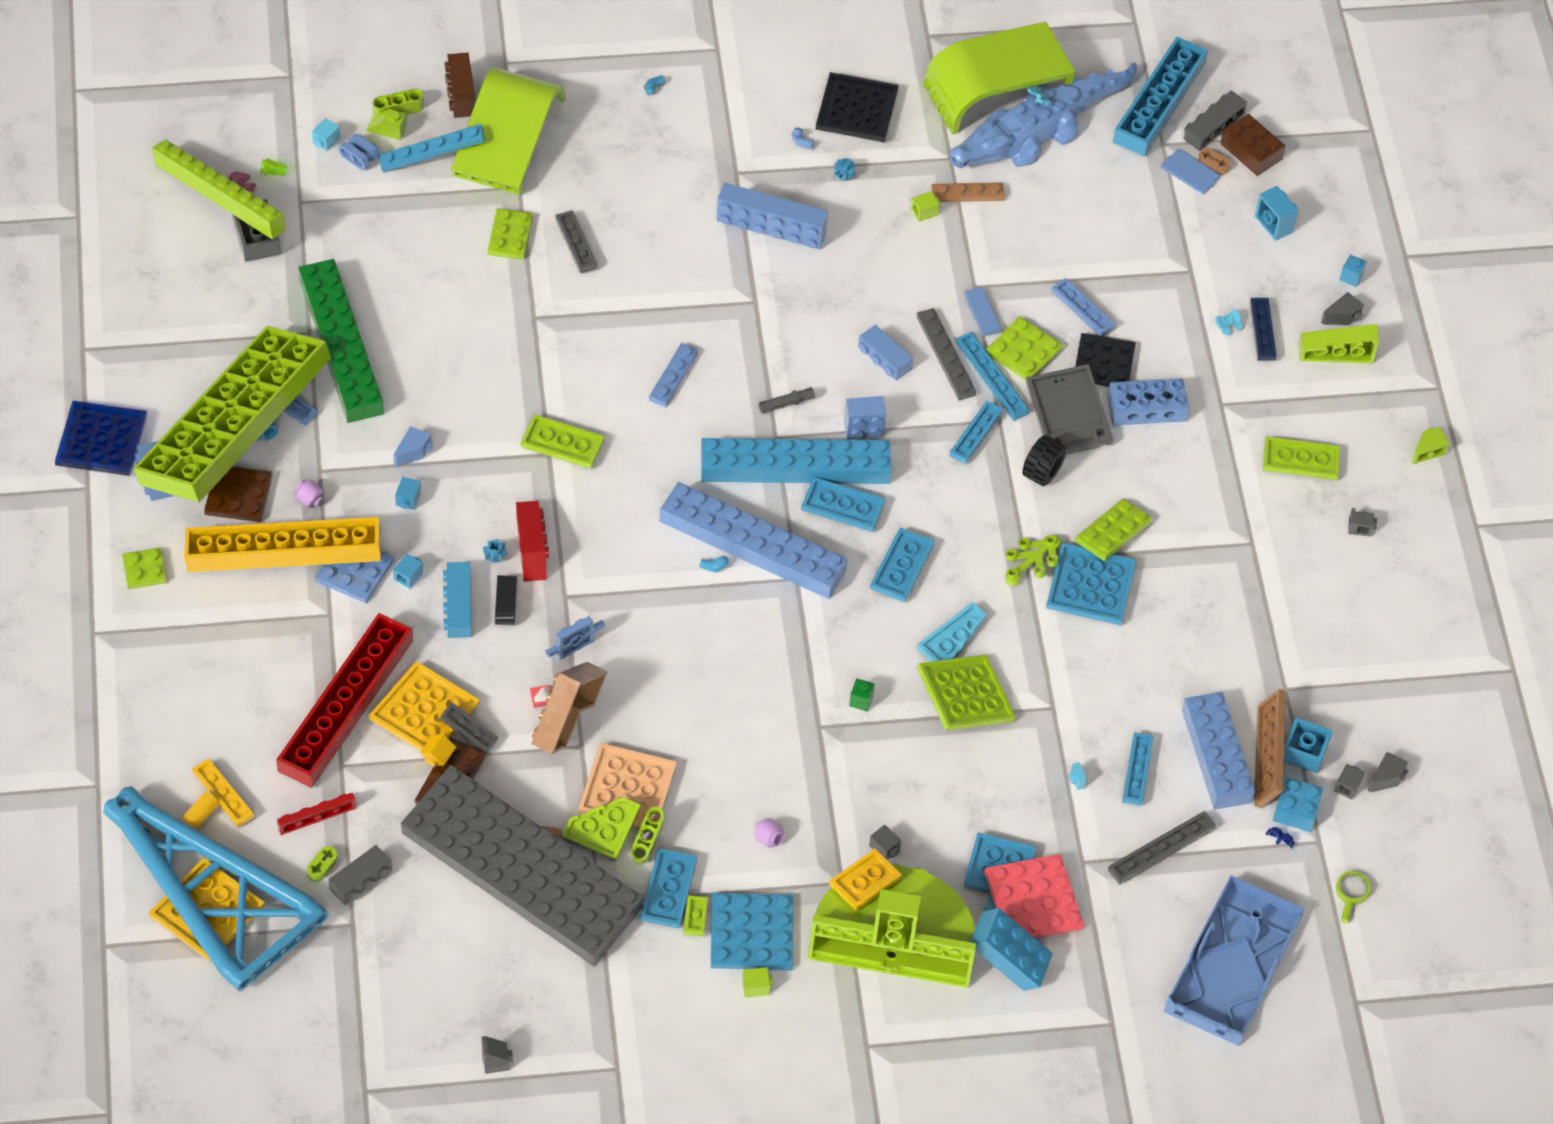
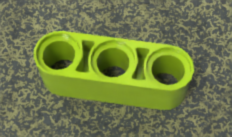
[373,89,424,115]
[631,807,665,865]

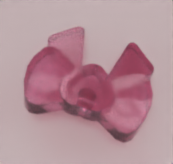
[229,172,256,191]

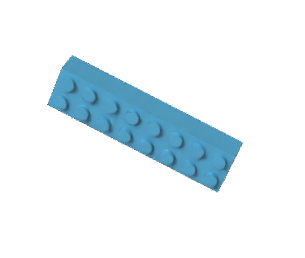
[1113,36,1208,157]

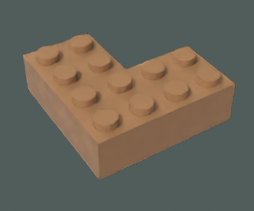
[531,662,608,754]

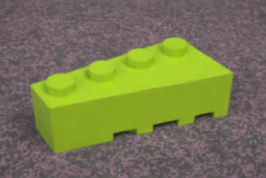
[1299,324,1379,364]

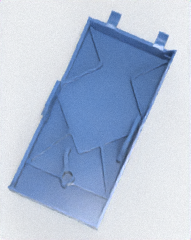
[1164,875,1305,1046]

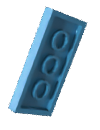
[801,477,885,532]
[870,527,935,602]
[640,848,697,929]

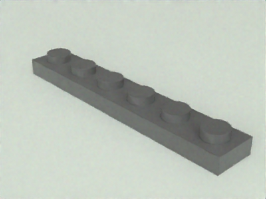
[916,308,976,401]
[1108,811,1216,885]

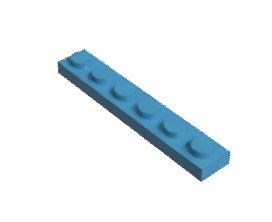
[379,124,485,173]

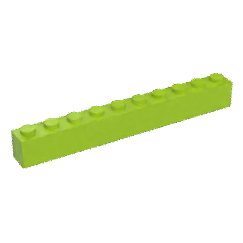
[152,139,286,239]

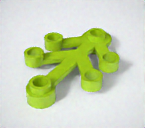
[1005,535,1061,586]

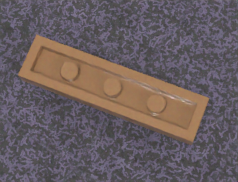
[931,182,1005,202]

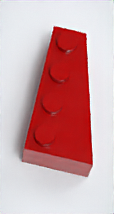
[516,501,549,582]

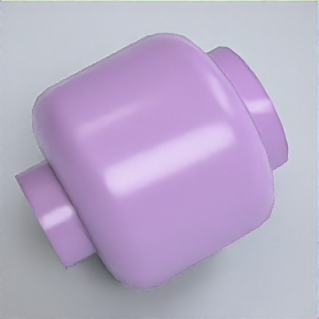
[294,480,323,508]
[755,818,785,848]

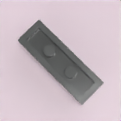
[439,702,499,754]

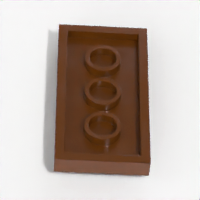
[415,738,486,804]

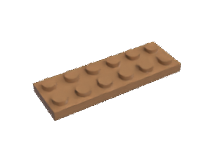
[1254,689,1287,808]

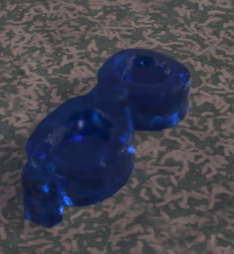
[1265,827,1295,849]

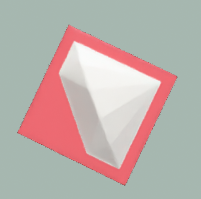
[530,685,551,708]

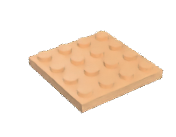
[578,743,677,828]

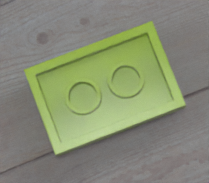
[488,208,533,260]

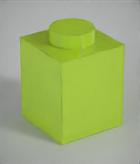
[911,191,940,222]
[742,967,773,997]

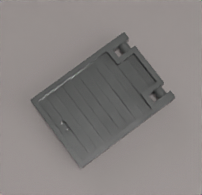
[1026,364,1113,454]

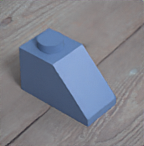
[394,426,433,466]

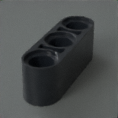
[495,575,517,625]

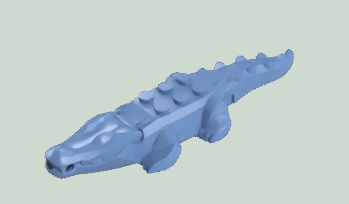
[949,62,1137,169]

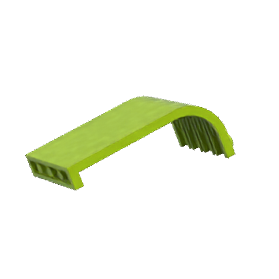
[923,21,1075,134]
[451,67,566,195]

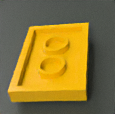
[829,849,902,911]

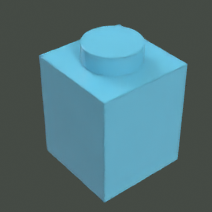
[312,118,340,151]

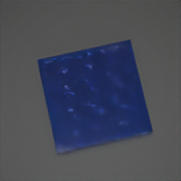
[55,401,147,476]

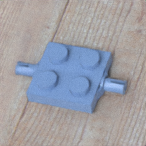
[545,616,605,660]

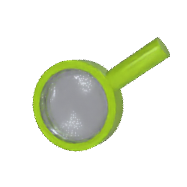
[1336,871,1371,923]

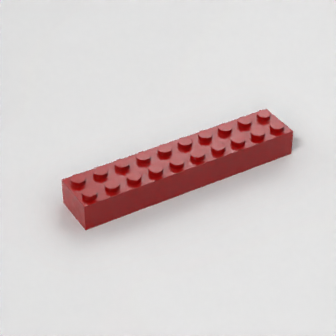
[276,613,413,788]

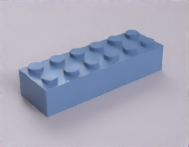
[717,182,828,250]
[1182,692,1255,810]

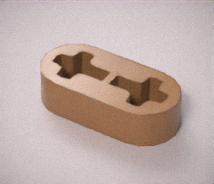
[1198,148,1230,175]

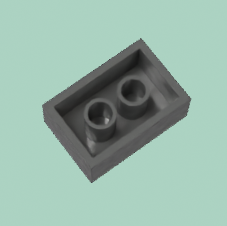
[232,199,281,262]

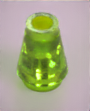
[260,158,287,176]

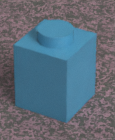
[1340,254,1367,287]
[395,477,421,510]
[393,554,423,589]

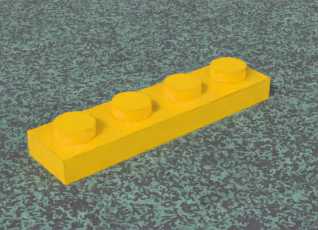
[192,758,254,828]

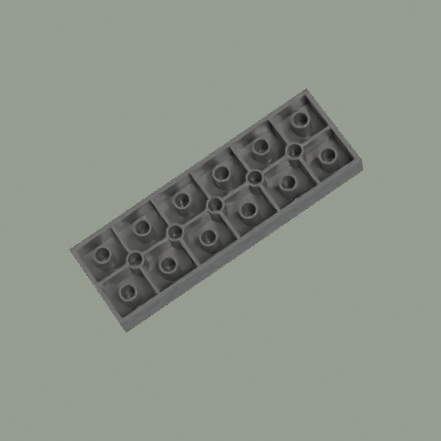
[401,765,643,966]

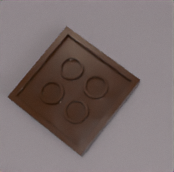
[204,466,273,522]

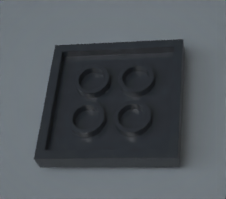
[1075,333,1136,387]

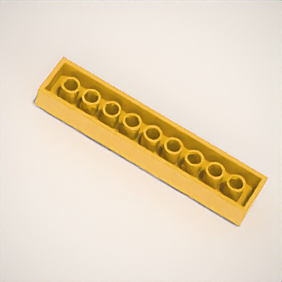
[184,517,381,572]

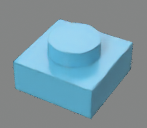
[1069,762,1087,790]

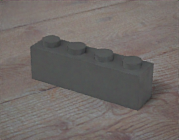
[1184,90,1247,151]

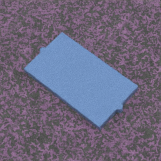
[1161,149,1221,194]

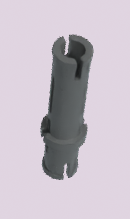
[758,387,815,414]

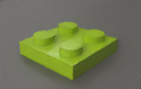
[122,547,167,589]

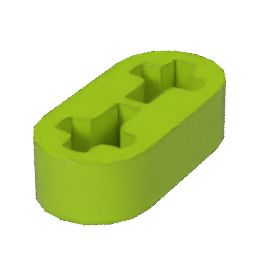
[307,846,338,881]

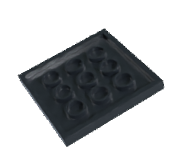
[815,72,899,143]

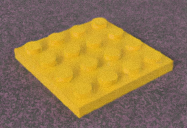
[369,661,480,752]
[148,858,265,962]

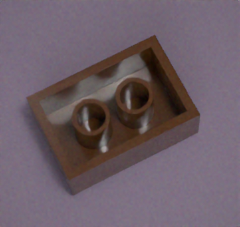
[444,52,475,118]
[1220,113,1286,176]

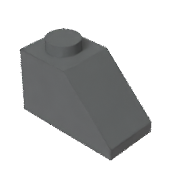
[1321,292,1364,325]
[1368,752,1409,792]
[481,1036,513,1074]

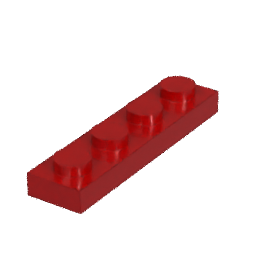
[277,792,356,835]

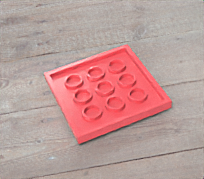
[984,854,1084,939]

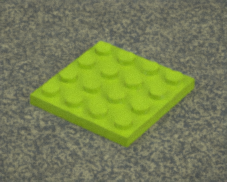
[917,655,1016,731]

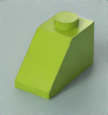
[367,109,406,140]
[1412,427,1450,465]

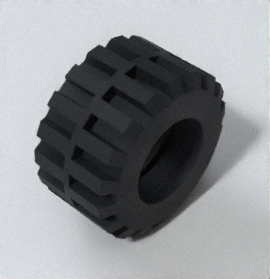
[1022,434,1066,487]

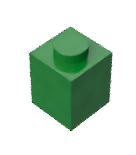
[849,678,875,712]

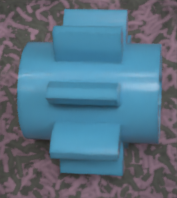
[833,158,856,180]
[483,539,507,564]

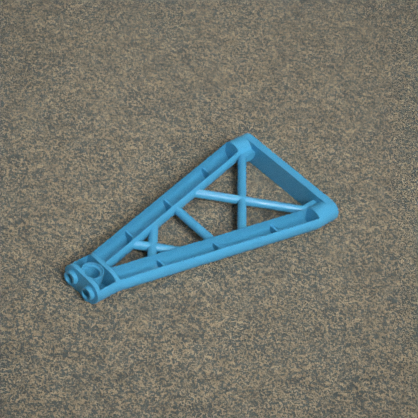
[103,786,329,991]

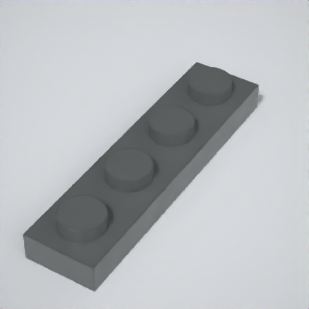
[555,210,597,273]

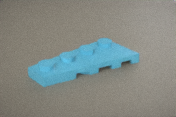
[917,602,986,661]

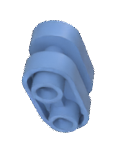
[338,134,379,170]

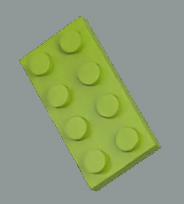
[521,414,605,469]
[1262,436,1340,480]
[1075,498,1153,561]

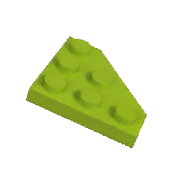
[562,797,642,861]

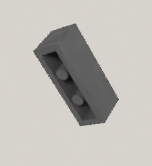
[329,845,392,905]

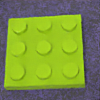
[986,316,1063,380]

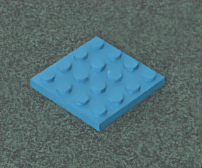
[1046,543,1137,625]
[711,893,793,970]

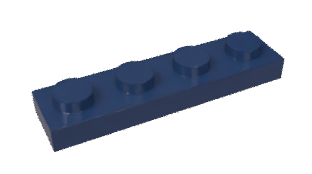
[1250,298,1277,361]

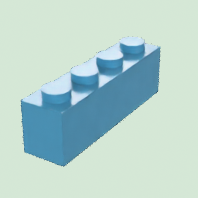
[443,562,471,638]

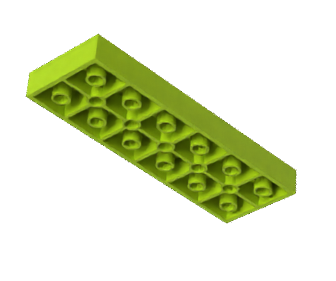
[133,326,331,503]

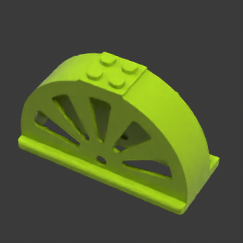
[808,864,976,988]

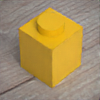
[420,735,456,766]

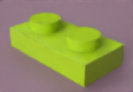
[684,895,708,937]

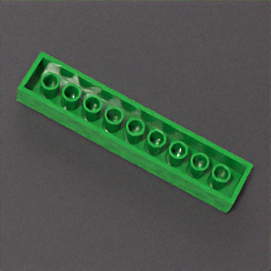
[298,259,384,423]

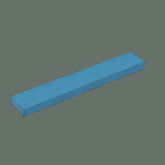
[956,331,1030,421]

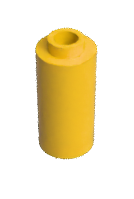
[180,792,219,830]

